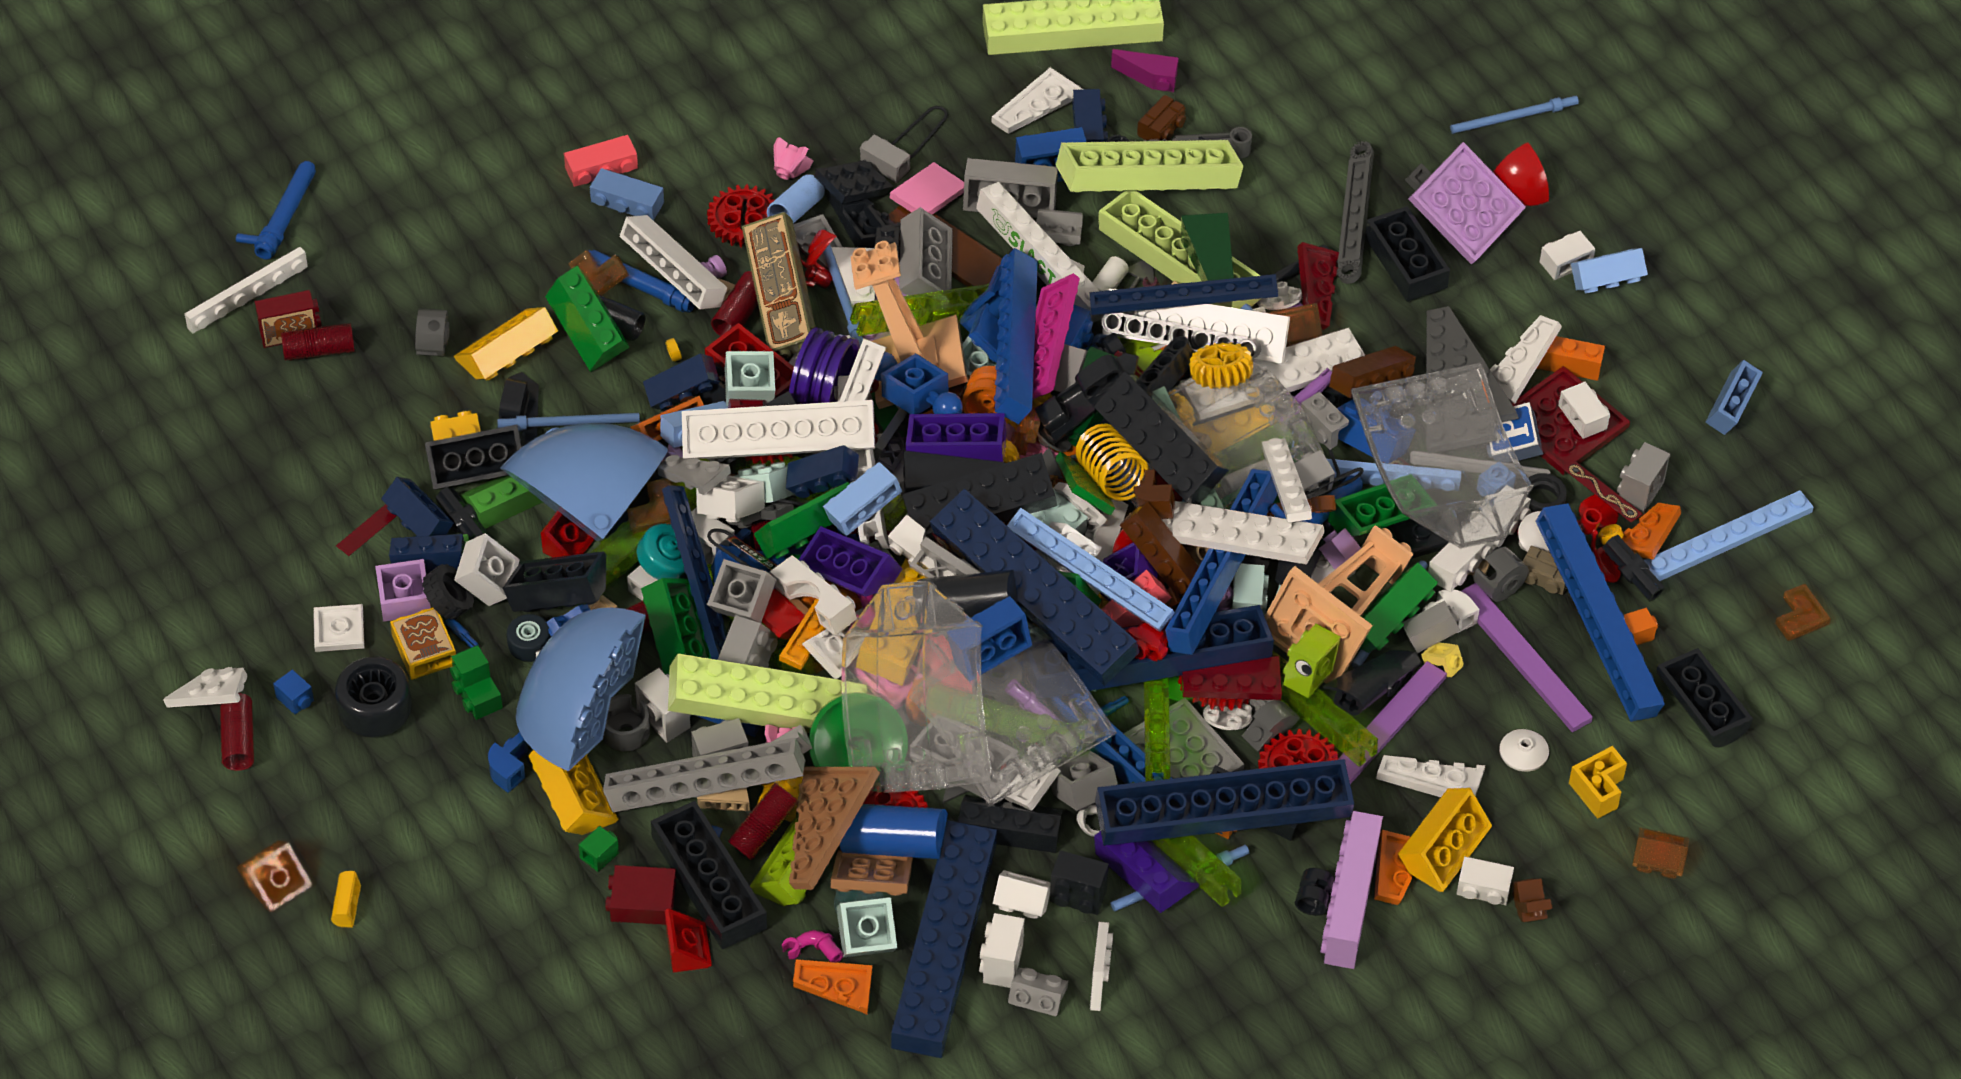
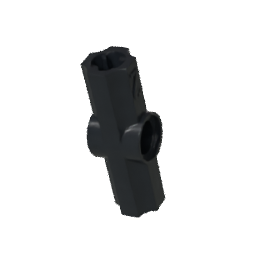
[436,487,490,540]
[1602,535,1665,602]

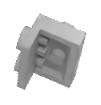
[1037,209,1083,246]
[1299,392,1349,450]
[1008,968,1068,1016]

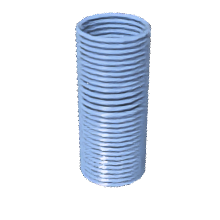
[767,175,825,223]

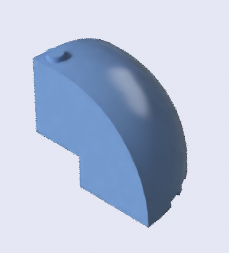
[500,423,668,541]
[516,608,645,771]

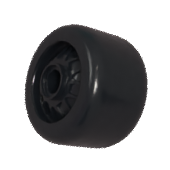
[335,657,412,738]

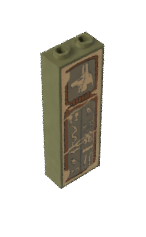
[742,212,816,359]

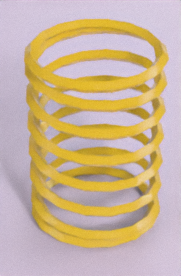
[1076,423,1150,502]

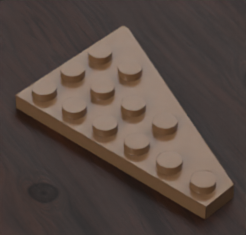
[789,767,880,890]

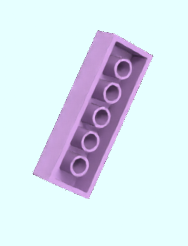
[1321,811,1383,969]

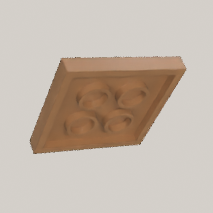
[831,850,913,895]

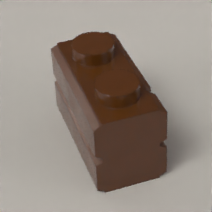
[1137,95,1186,141]

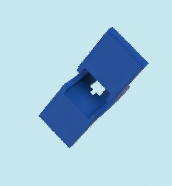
[960,265,1002,363]

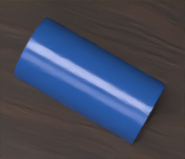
[840,804,948,859]

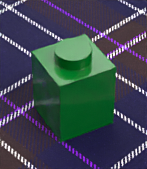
[579,826,619,872]

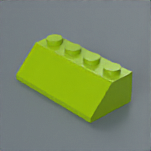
[750,813,807,906]

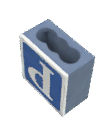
[1487,402,1543,464]

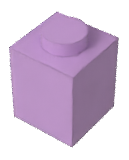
[1319,528,1361,569]

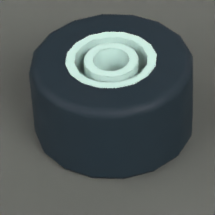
[506,614,551,662]

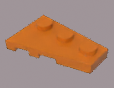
[1622,503,1681,560]
[1374,830,1413,905]
[793,960,872,1015]

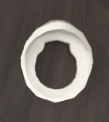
[1077,804,1100,837]

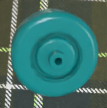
[637,523,687,580]

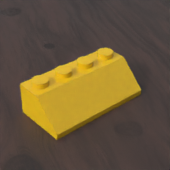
[454,307,558,381]
[528,750,619,835]
[1398,788,1492,892]

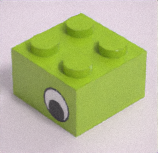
[1283,624,1341,698]

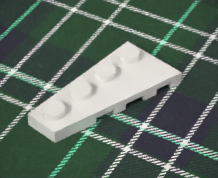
[1376,755,1485,797]

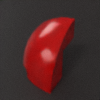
[1493,142,1549,206]

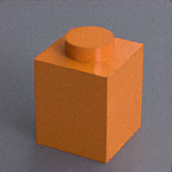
[1624,607,1658,645]

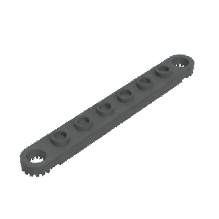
[1337,141,1374,284]

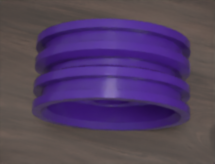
[789,327,860,404]

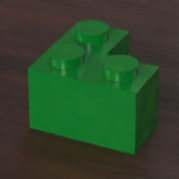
[450,645,503,720]

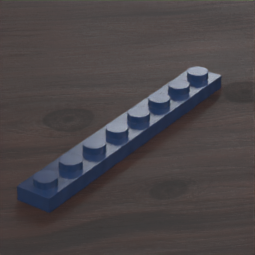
[1089,274,1278,315]
[662,485,727,660]

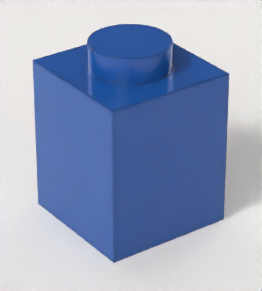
[273,669,314,714]

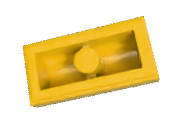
[331,871,361,928]

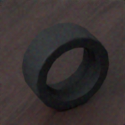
[1521,473,1567,513]

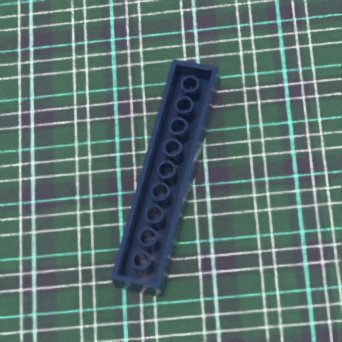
[930,488,1140,686]
[1022,605,1274,700]
[1095,759,1354,846]
[891,821,997,1058]

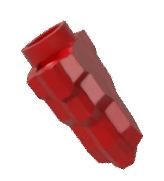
[1126,617,1172,662]

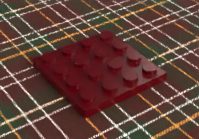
[1512,366,1630,476]

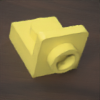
[1421,642,1464,678]

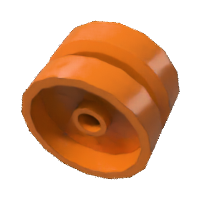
[962,366,1008,422]

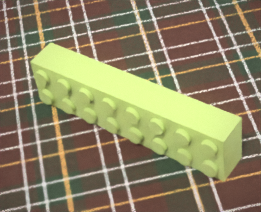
[983,0,1164,55]
[1056,140,1243,192]
[1099,190,1260,309]
[668,654,868,733]

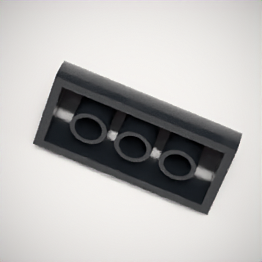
[425,424,526,489]
[914,569,1018,628]
[1656,648,1753,747]

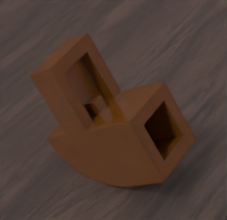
[1133,469,1175,519]
[1511,878,1552,922]

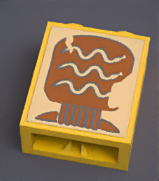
[390,608,456,680]

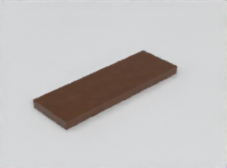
[889,205,1002,295]

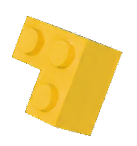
[1569,746,1627,819]

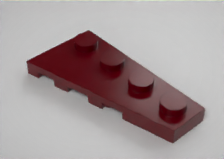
[1297,242,1339,330]
[1182,656,1282,700]

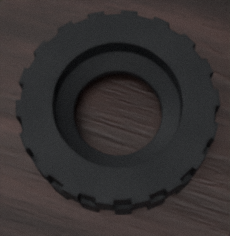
[422,564,474,620]

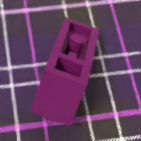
[1111,49,1179,92]

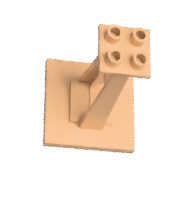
[850,241,968,409]
[1264,525,1413,684]

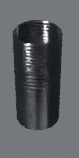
[598,294,646,340]

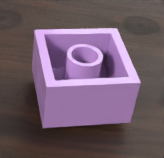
[375,559,431,622]

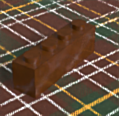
[1329,346,1416,398]
[1120,502,1199,598]

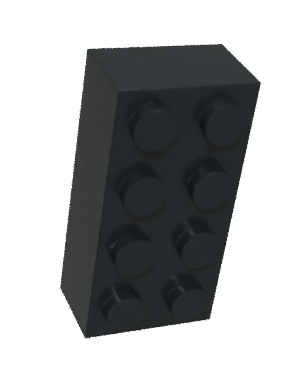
[1365,206,1450,302]

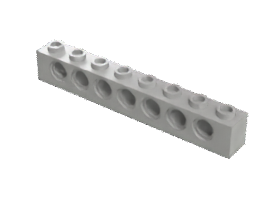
[603,737,805,812]

